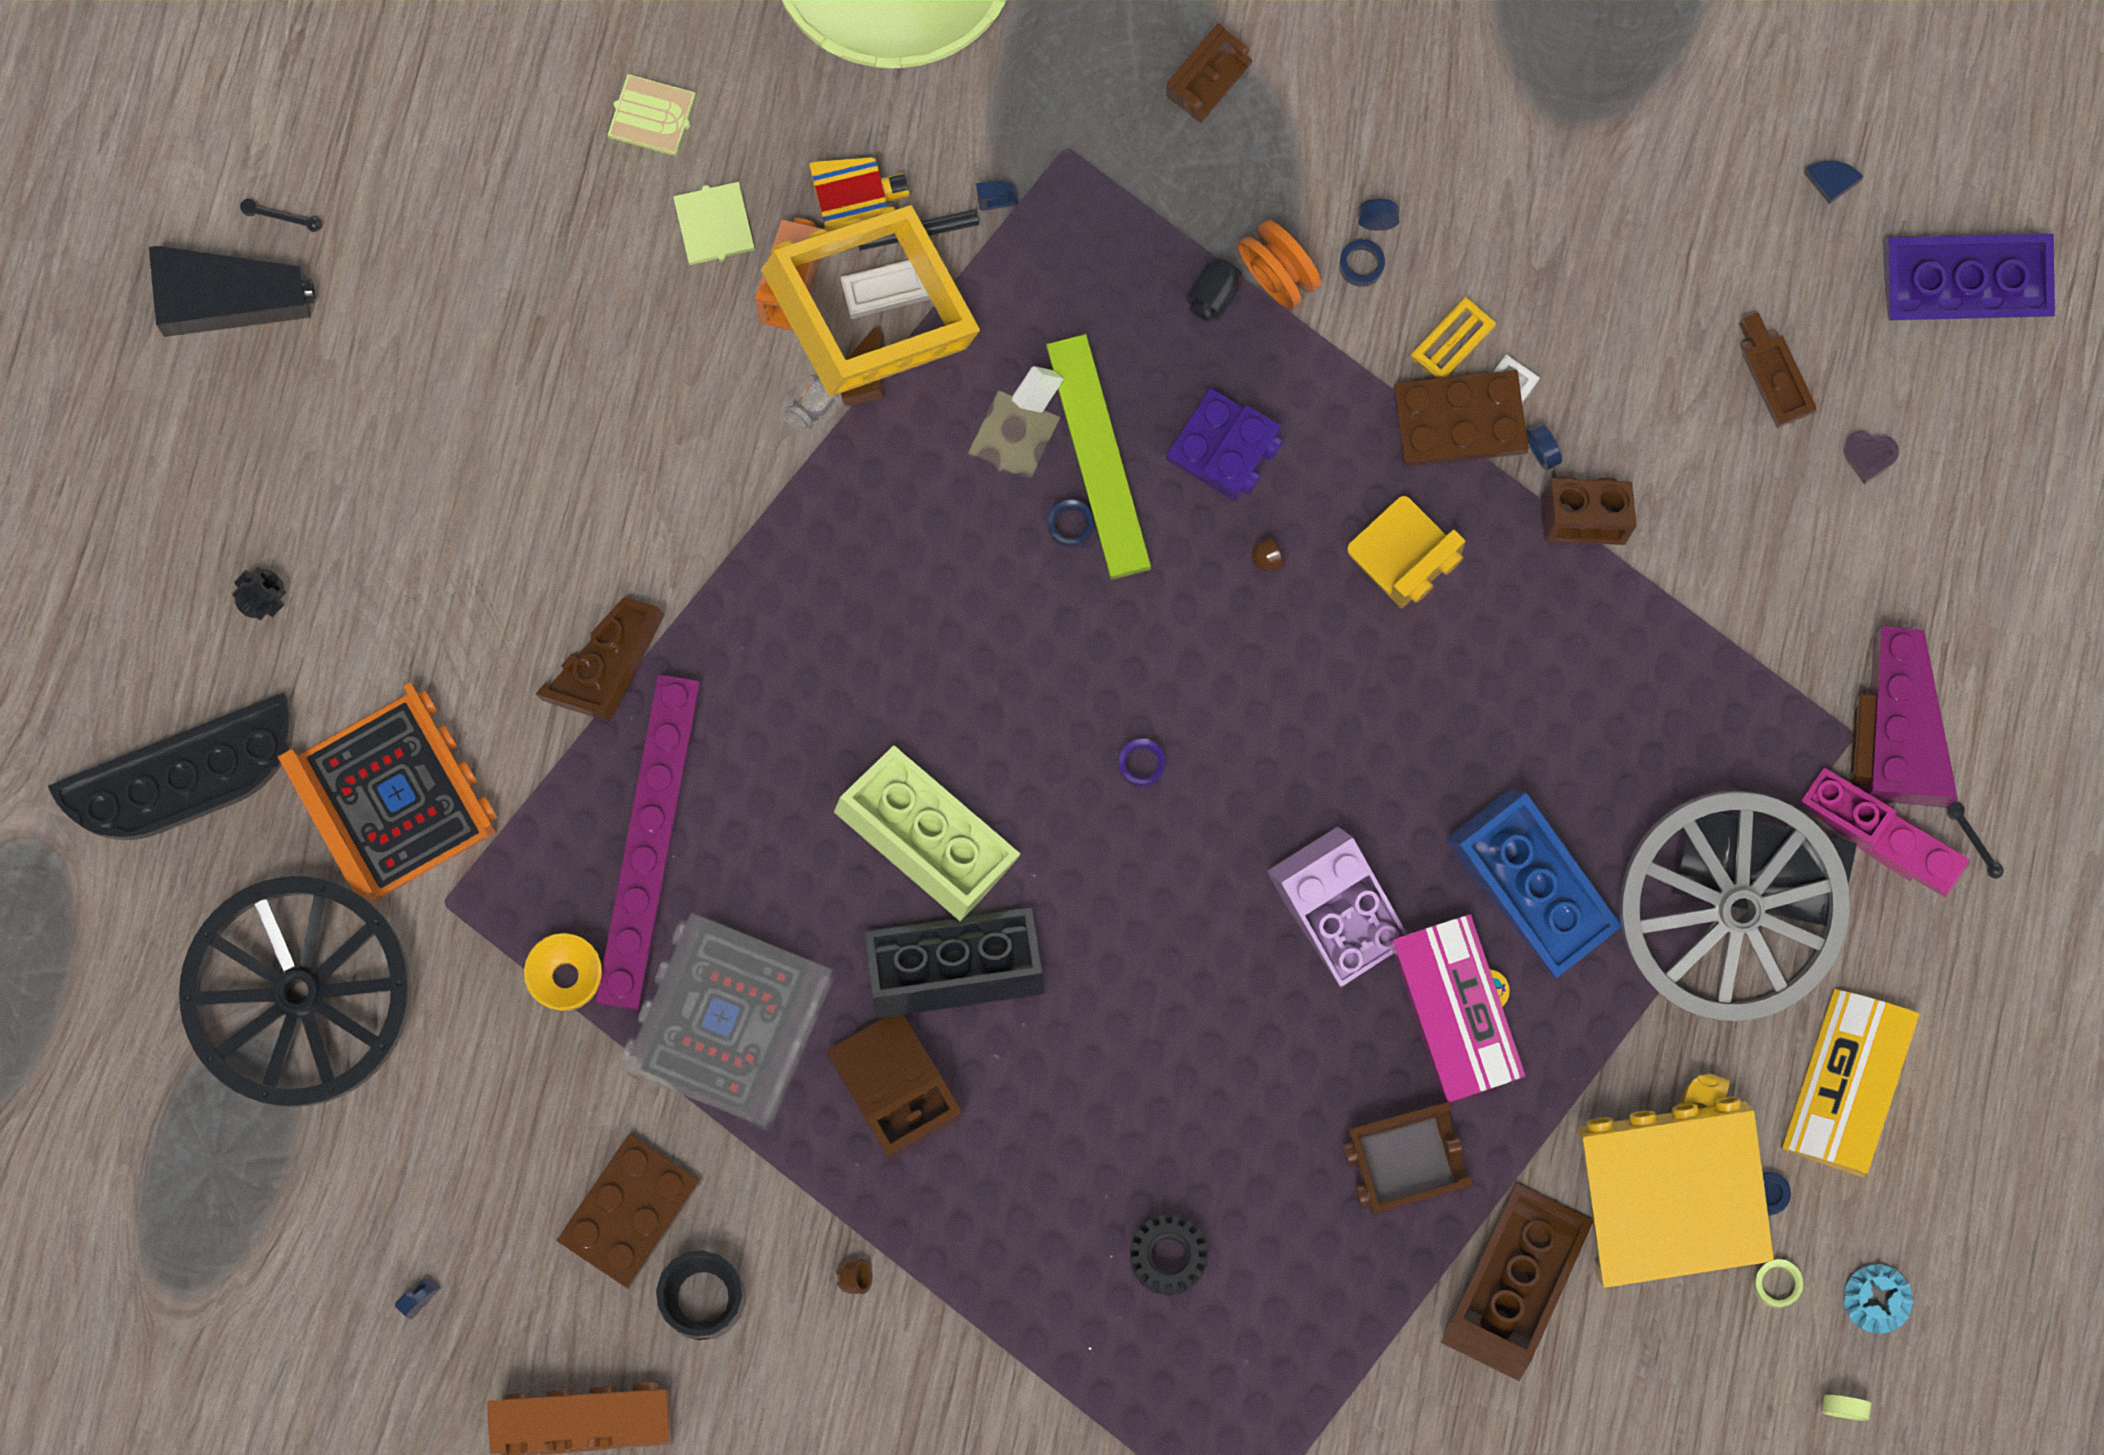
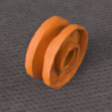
[1237,220,1322,310]

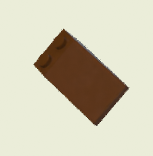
[1441,1183,1593,1381]

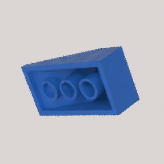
[1445,788,1621,979]

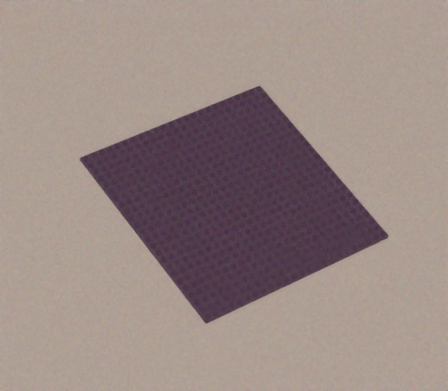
[445,149,1854,1455]

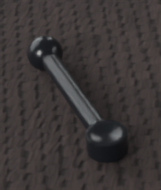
[240,199,322,232]
[1947,802,2004,879]

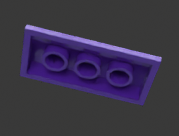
[1883,234,2055,321]

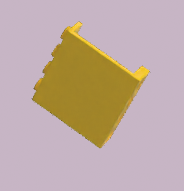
[1576,1097,1774,1288]

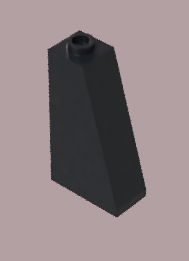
[149,246,316,337]

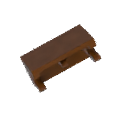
[1166,23,1252,123]

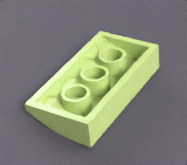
[834,746,1020,921]

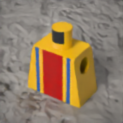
[809,158,910,232]

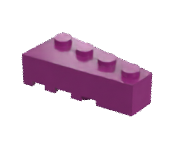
[1865,626,1958,808]

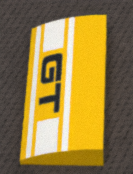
[1781,989,1920,1178]

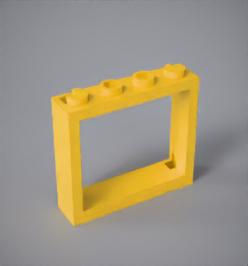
[761,205,980,397]

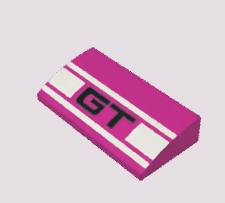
[1389,914,1526,1103]

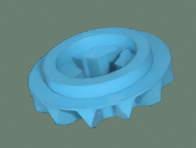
[1843,1264,1914,1334]

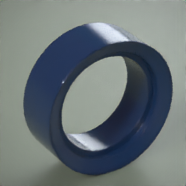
[1339,240,1385,287]
[1526,423,1562,471]
[1048,500,1093,548]

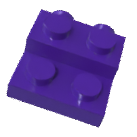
[1166,388,1284,502]

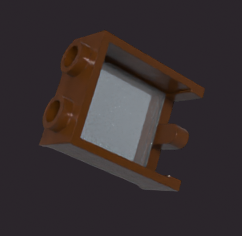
[1343,1102,1474,1217]

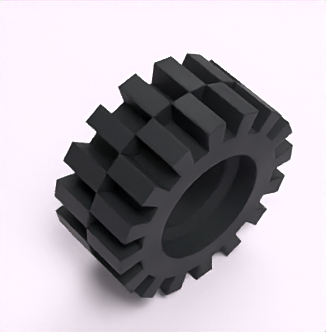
[1130,1215,1208,1296]

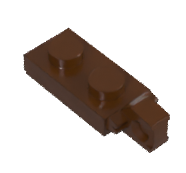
[1740,312,1817,428]

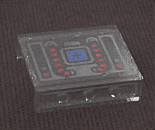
[621,913,835,1133]

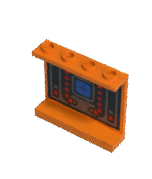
[278,682,498,903]

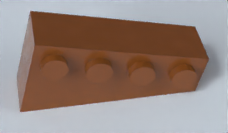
[487,1382,673,1455]

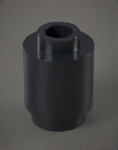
[1186,258,1243,322]

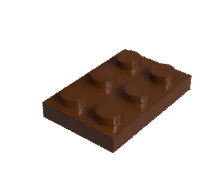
[1393,370,1529,467]
[556,1134,701,1290]

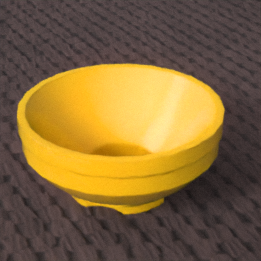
[524,933,602,1011]

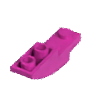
[1801,768,1970,898]

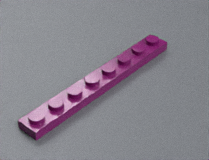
[596,675,701,1012]

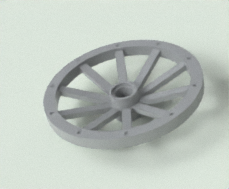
[1619,791,1850,1021]

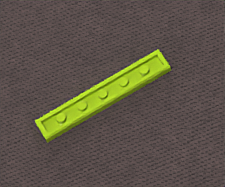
[1046,334,1151,580]

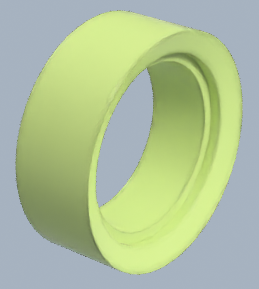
[1754,1259,1803,1308]
[1821,1395,1872,1421]

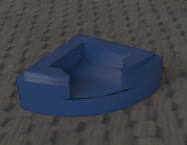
[1804,161,1864,204]
[976,182,1020,211]
[395,1278,441,1320]

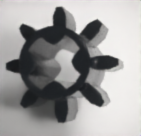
[232,567,286,620]

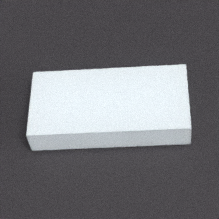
[840,260,930,319]

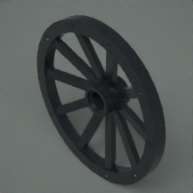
[179,876,411,1107]

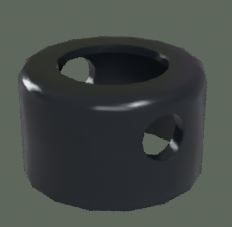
[656,1250,746,1341]

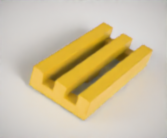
[1410,297,1496,379]

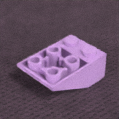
[1267,826,1408,987]

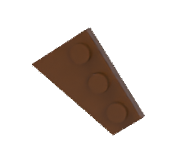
[535,597,665,722]

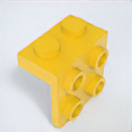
[1347,496,1466,609]

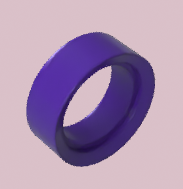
[1119,739,1165,787]

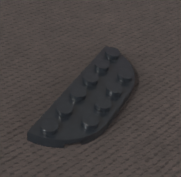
[48,693,292,840]

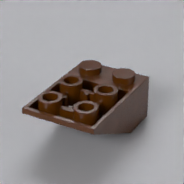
[826,1015,963,1162]

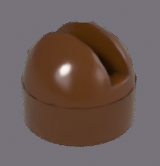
[1252,535,1286,572]
[836,1259,872,1294]

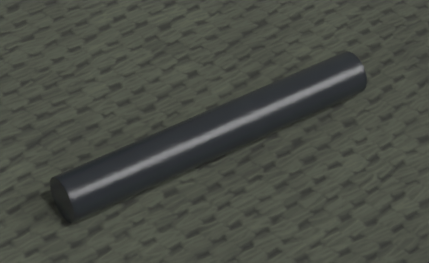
[859,209,979,251]

